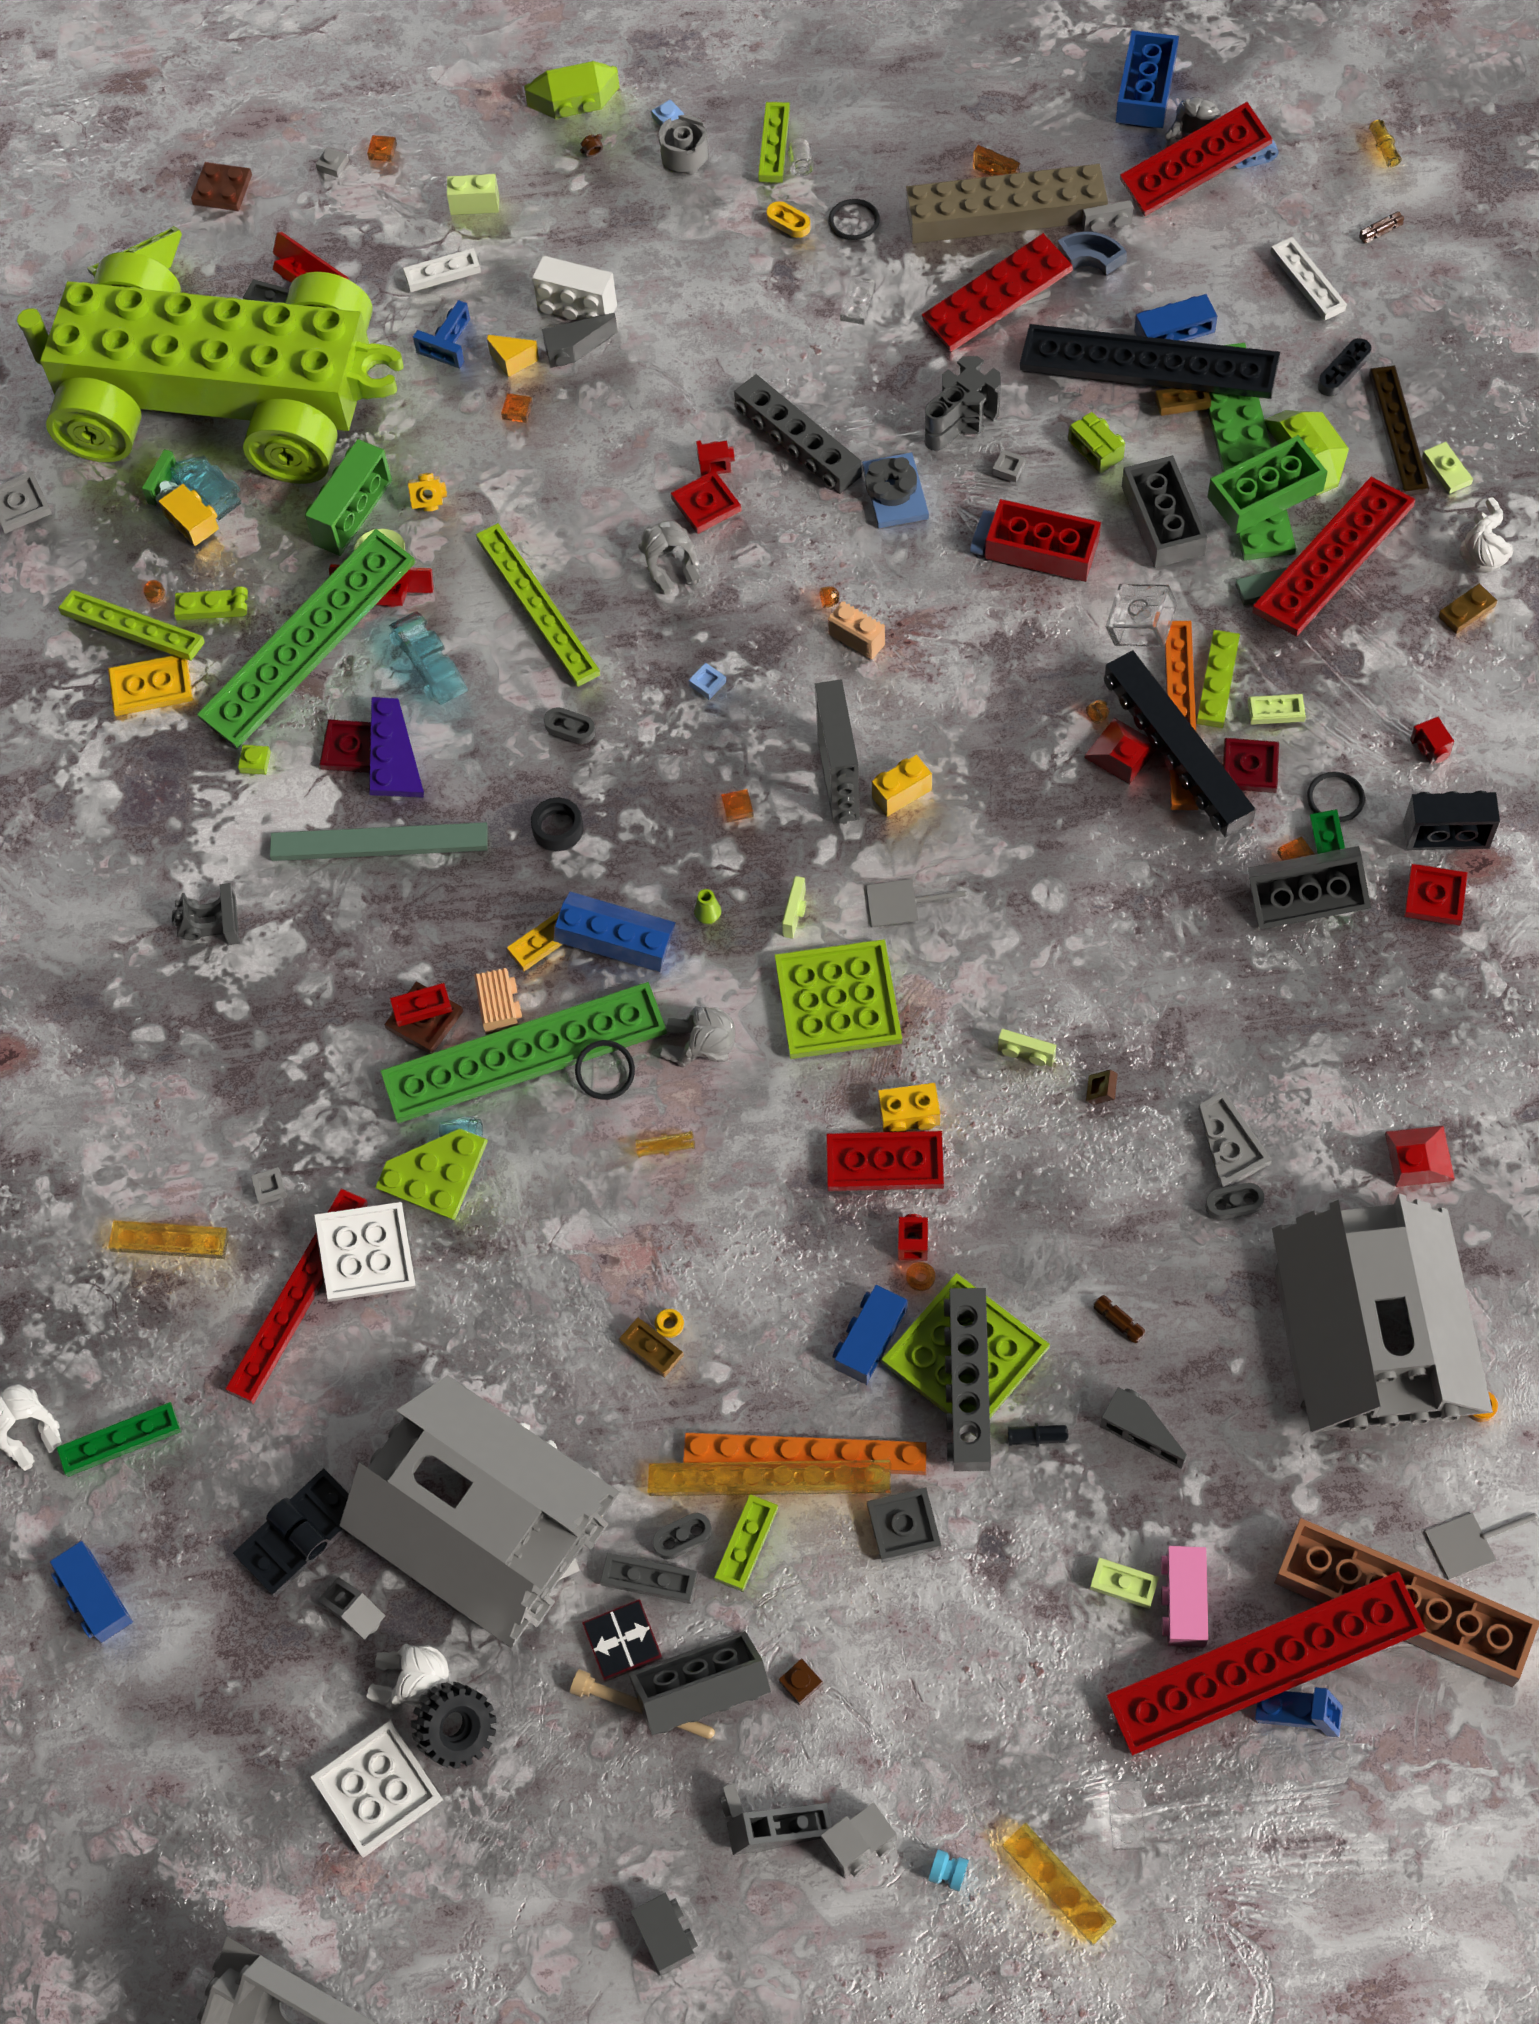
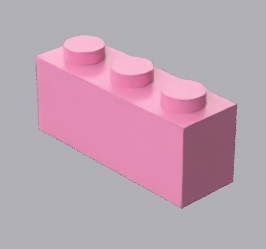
[1161,1546,1208,1647]

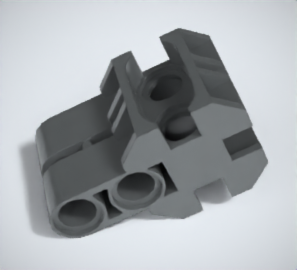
[924,356,1001,451]

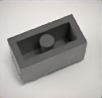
[631,1892,698,1976]

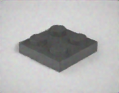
[867,1487,941,1563]

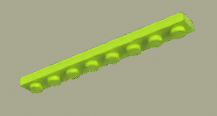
[476,523,600,687]

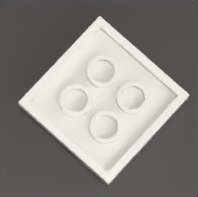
[314,1202,416,1302]
[311,1720,443,1858]

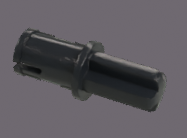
[1008,1423,1068,1447]

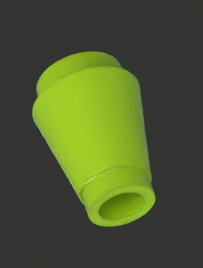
[694,889,721,924]

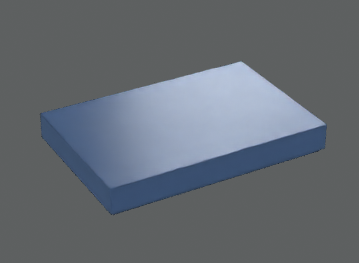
[862,452,929,529]

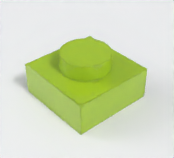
[238,745,271,775]

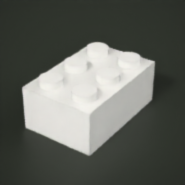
[532,256,617,321]

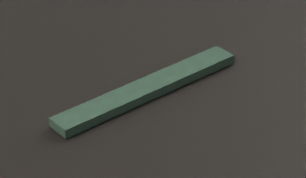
[270,822,488,861]

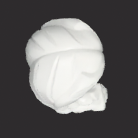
[1459,497,1513,573]
[0,1385,62,1471]
[366,1644,449,1711]

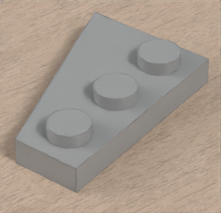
[1198,1091,1272,1188]

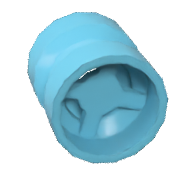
[928,1849,969,1892]

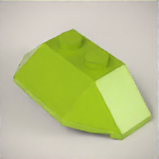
[524,61,620,119]
[87,226,182,277]
[1264,410,1349,496]

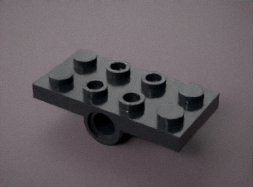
[233,1468,349,1598]

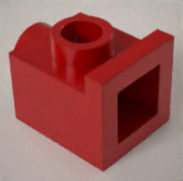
[696,440,735,477]
[1410,716,1455,763]
[898,1214,928,1261]

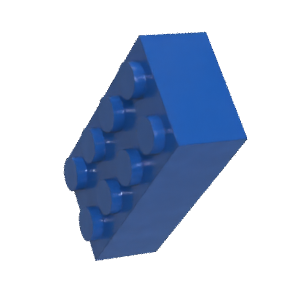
[1115,30,1179,128]

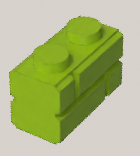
[1068,412,1125,473]

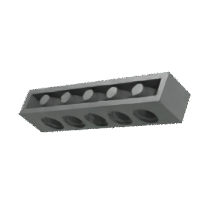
[734,374,862,494]
[944,1288,991,1471]

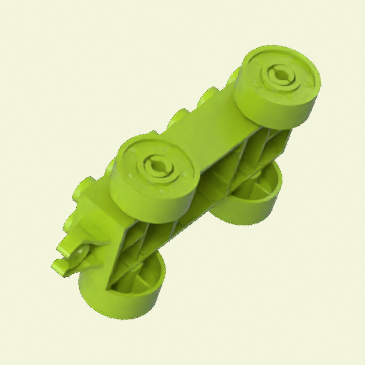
[17,252,404,484]

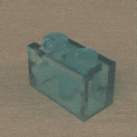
[181,459,242,521]

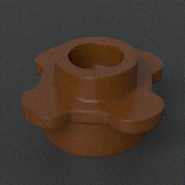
[580,134,603,157]

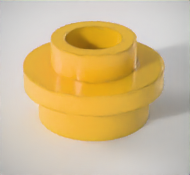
[654,1309,684,1338]

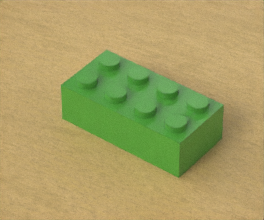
[1207,435,1328,534]
[305,439,392,556]

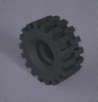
[411,1682,497,1769]

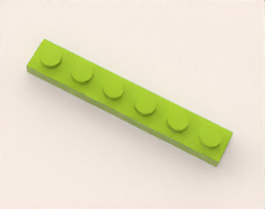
[58,590,205,661]

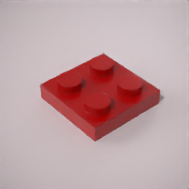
[671,470,742,534]
[1404,864,1468,926]

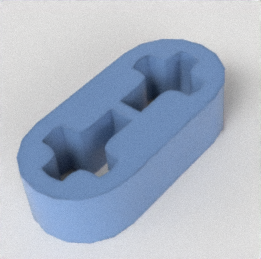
[1235,140,1279,169]
[970,510,995,556]

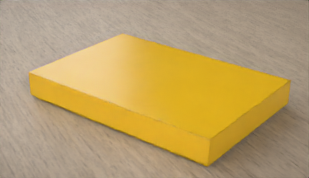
[108,655,194,716]

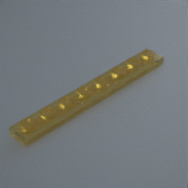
[648,1460,891,1496]

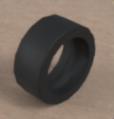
[531,797,584,852]

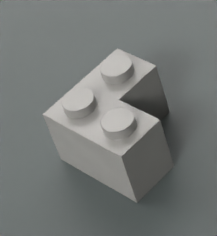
[821,1802,897,1879]

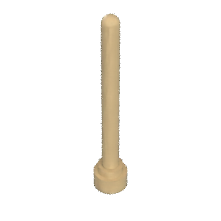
[570,1669,715,1739]

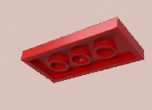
[827,1131,944,1191]

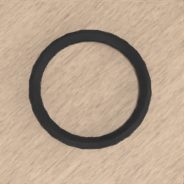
[829,199,880,240]
[1307,772,1365,822]
[575,1040,635,1100]

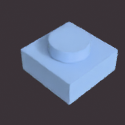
[651,99,684,126]
[689,663,726,700]

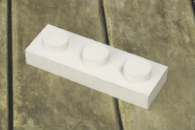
[403,248,481,292]

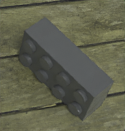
[1121,455,1207,568]

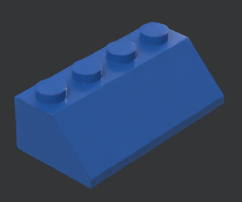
[554,892,676,972]

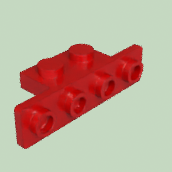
[272,232,349,283]
[329,564,434,607]

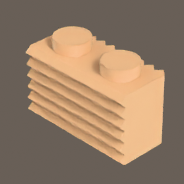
[828,601,885,659]
[474,968,522,1034]

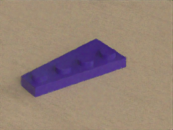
[369,697,424,798]

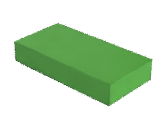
[142,449,178,506]

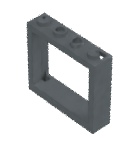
[815,679,860,824]

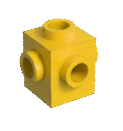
[408,473,447,511]

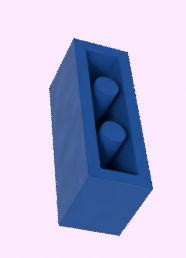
[1134,294,1218,341]
[832,1285,908,1385]
[50,1541,133,1643]

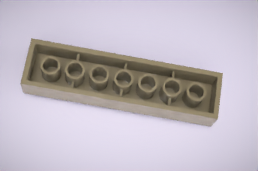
[906,164,1108,244]

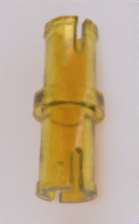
[1369,119,1402,168]
[635,1131,695,1158]

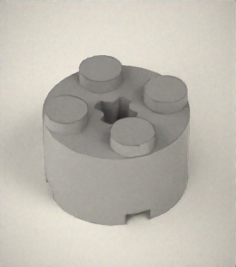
[659,115,709,175]

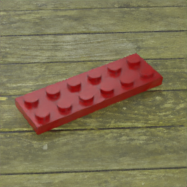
[1120,102,1273,217]
[922,233,1073,352]

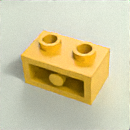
[159,484,219,546]
[872,754,932,817]
[878,1083,940,1132]

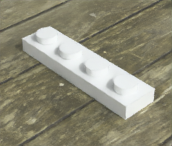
[1270,237,1347,321]

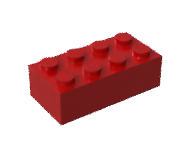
[985,499,1101,582]

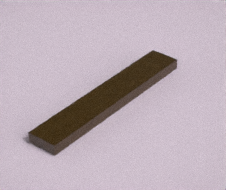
[1369,365,1430,496]

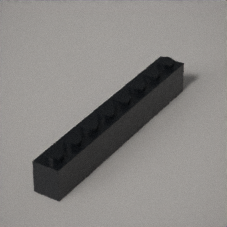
[1103,650,1256,838]

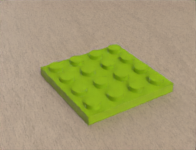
[775,939,902,1059]
[882,1273,1050,1436]

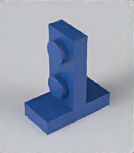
[413,300,470,369]
[1255,1687,1343,1737]

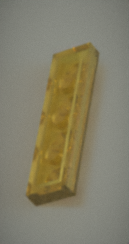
[108,1220,230,1259]
[1002,1822,1117,1946]

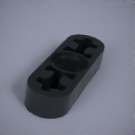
[1318,338,1372,396]

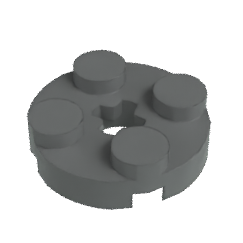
[866,457,917,506]

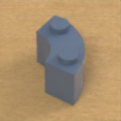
[1058,231,1127,276]

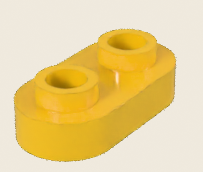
[767,201,811,238]

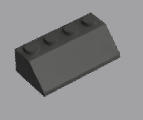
[1248,846,1371,930]
[628,1631,771,1735]

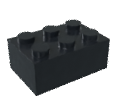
[1403,790,1500,851]

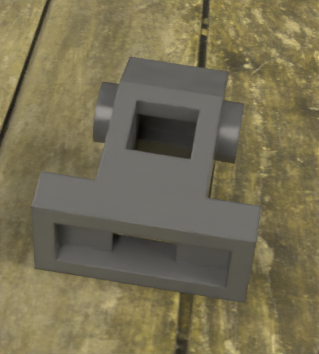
[172,883,240,945]

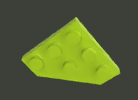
[375,1128,488,1220]

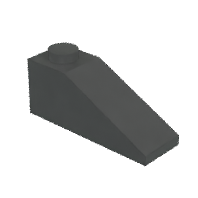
[542,313,618,368]
[1100,1387,1187,1469]
[726,1803,832,1855]

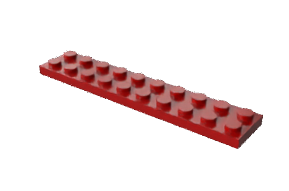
[1106,1571,1426,1756]

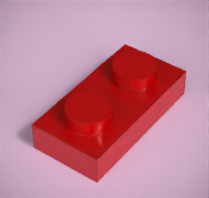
[390,983,453,1027]

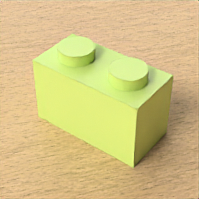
[447,174,499,215]

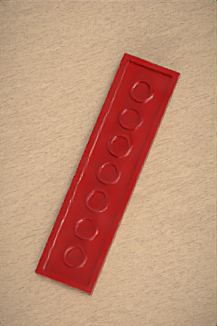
[1252,476,1415,637]

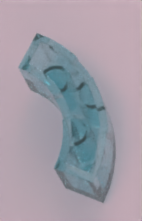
[389,611,468,705]

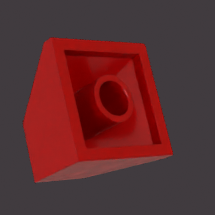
[1084,718,1156,785]
[1385,1126,1455,1187]

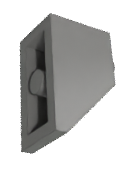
[318,1577,385,1640]

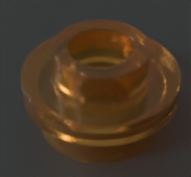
[906,1262,936,1291]

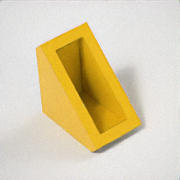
[487,335,539,377]

